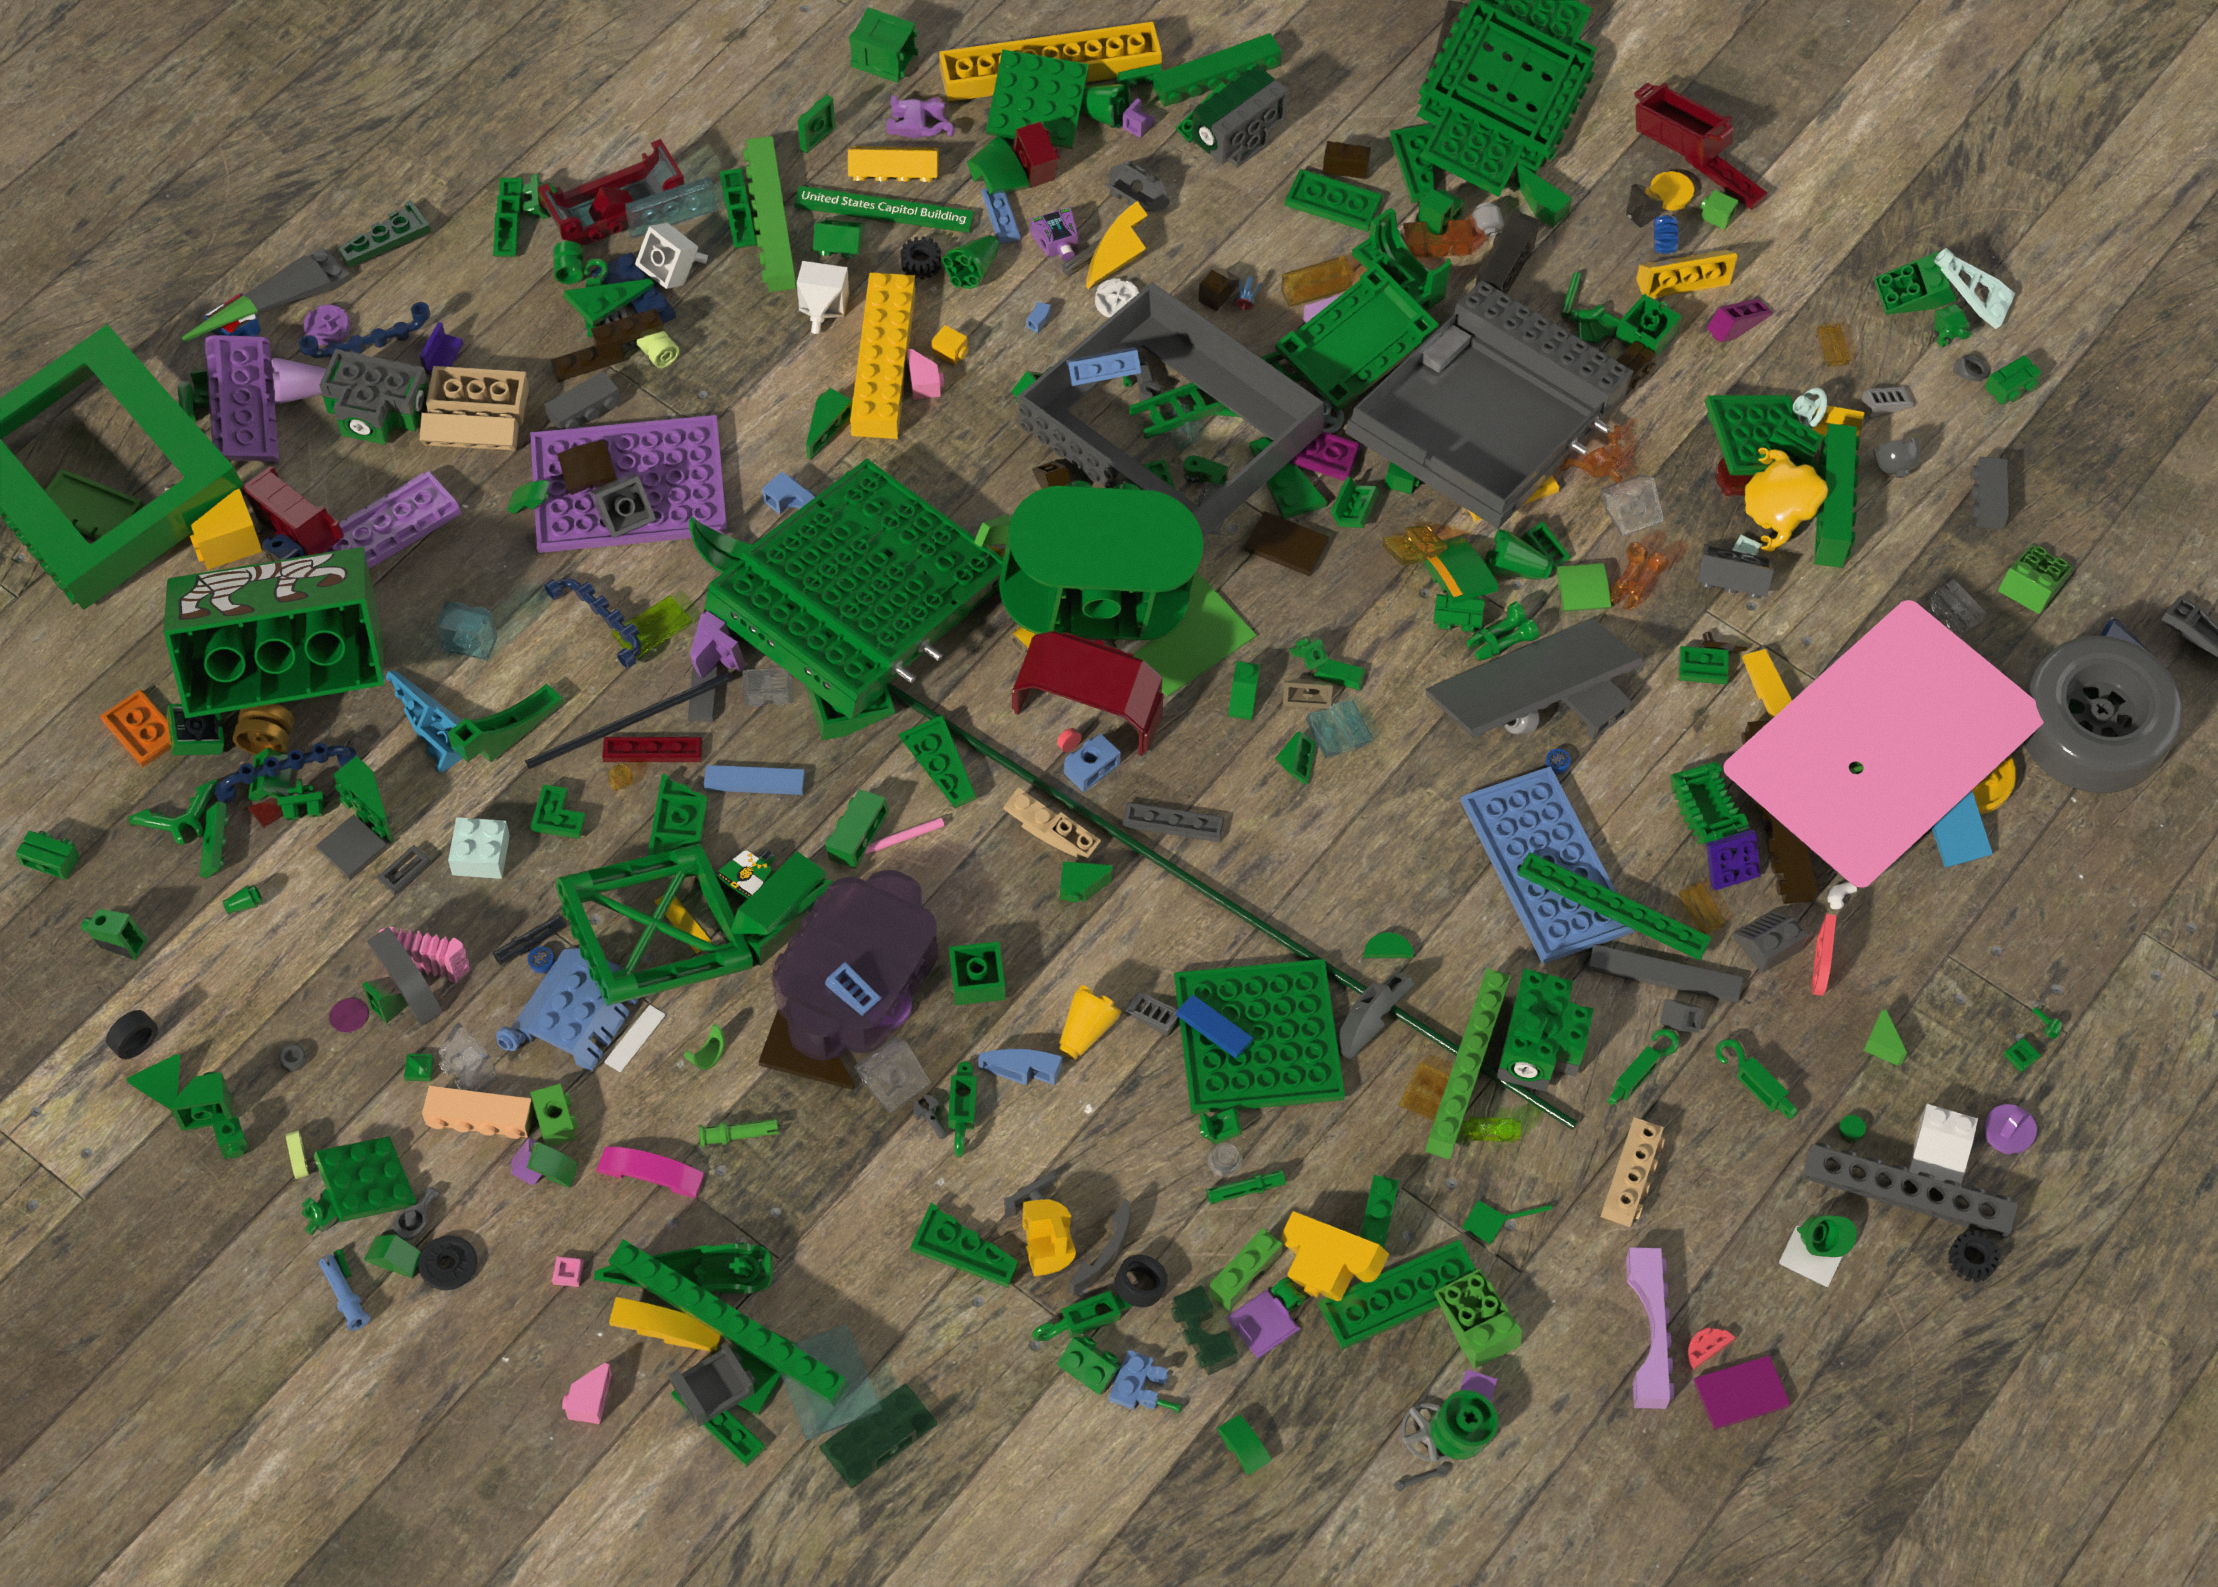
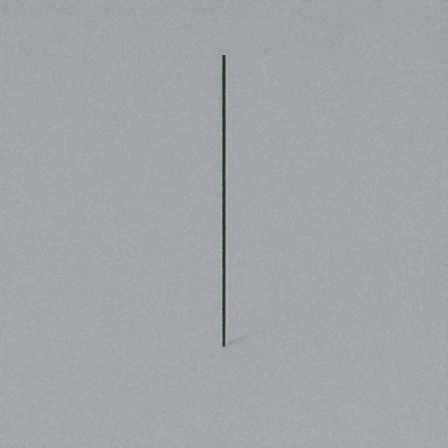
[886,683,1578,1130]

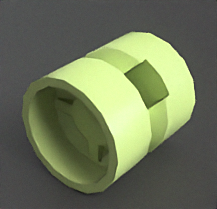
[637,331,679,368]

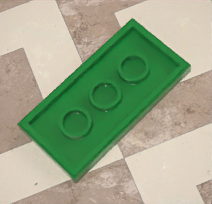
[1284,169,1383,232]

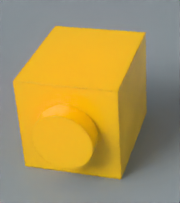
[932,325,969,366]

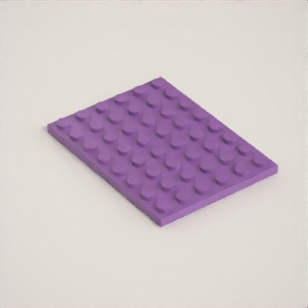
[530,415,728,553]

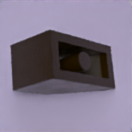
[1198,269,1241,311]
[1032,461,1071,489]

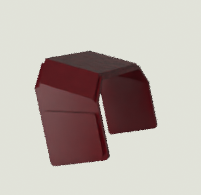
[1012,631,1164,756]

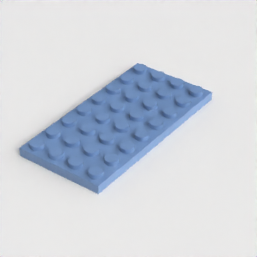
[1460,766,1634,964]

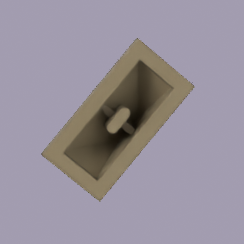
[1283,678,1333,709]

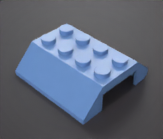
[511,948,638,1071]

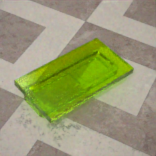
[611,595,693,659]

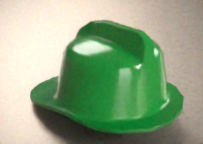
[1797,1215,1857,1257]

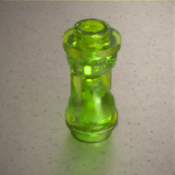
[1463,1116,1521,1143]

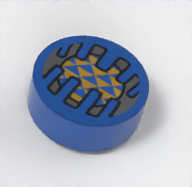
[1545,749,1571,774]
[528,947,554,973]

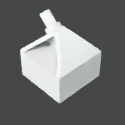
[635,222,708,289]
[797,261,849,334]

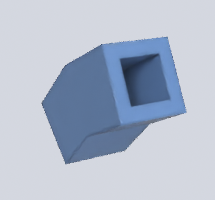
[1026,302,1051,333]

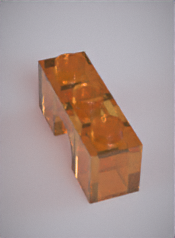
[1402,220,1474,258]

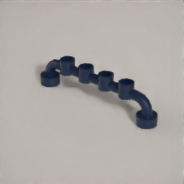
[299,302,430,359]
[544,578,641,669]
[215,743,357,803]

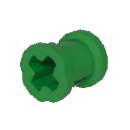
[1271,1277,1306,1312]

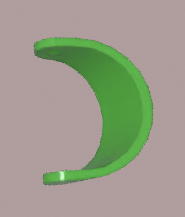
[684,1024,725,1070]

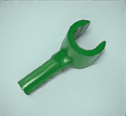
[2032,1007,2062,1039]

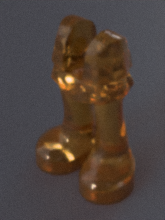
[1610,542,1669,611]

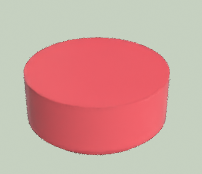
[1057,728,1082,752]

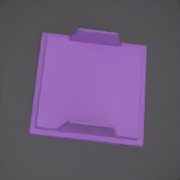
[1226,1289,1300,1359]

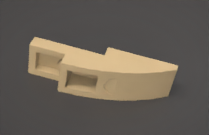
[1003,787,1101,860]

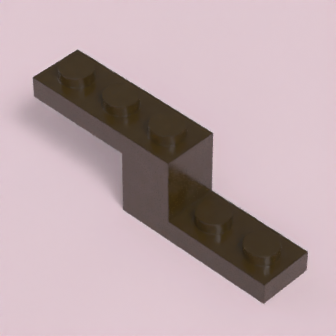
[551,308,664,382]

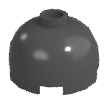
[1873,438,1921,478]

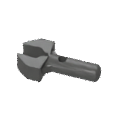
[913,1094,948,1139]

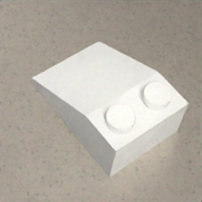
[1905,1104,1978,1199]

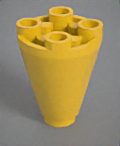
[1058,985,1121,1060]

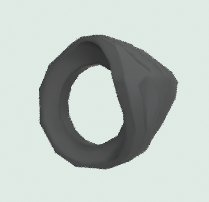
[1953,355,1988,382]

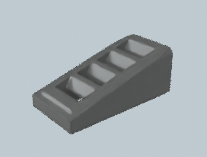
[1125,992,1179,1037]

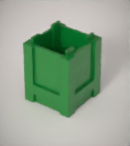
[849,7,918,83]

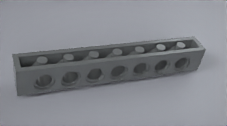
[1801,1142,2018,1238]

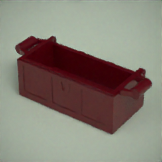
[1634,82,1734,166]
[242,466,344,556]

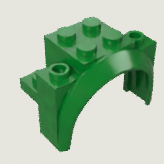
[1352,208,1452,310]

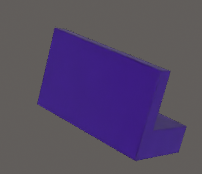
[419,322,463,375]

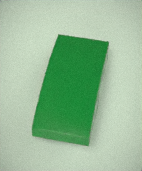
[507,480,550,515]
[527,1142,578,1188]
[1216,1414,1272,1475]

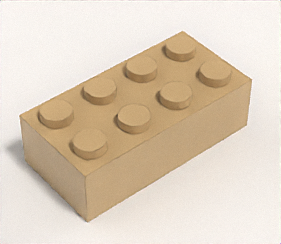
[426,366,529,426]

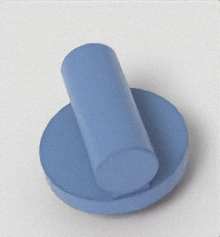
[496,1026,526,1051]

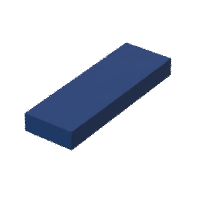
[1176,995,1253,1059]

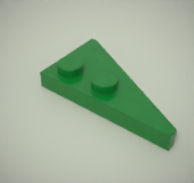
[563,279,654,327]

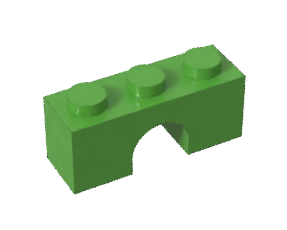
[1209,1227,1283,1311]

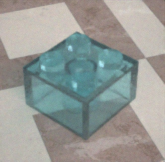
[435,601,498,661]

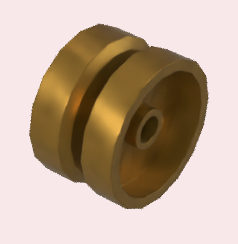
[233,704,294,755]

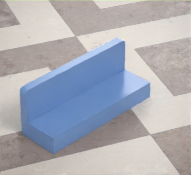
[1066,347,1141,386]

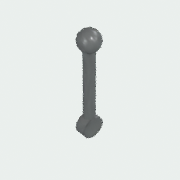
[1394,1465,1448,1491]

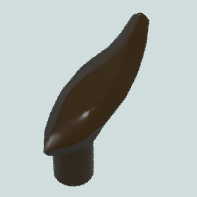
[1702,632,1747,654]

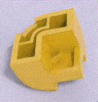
[1022,1199,1076,1277]

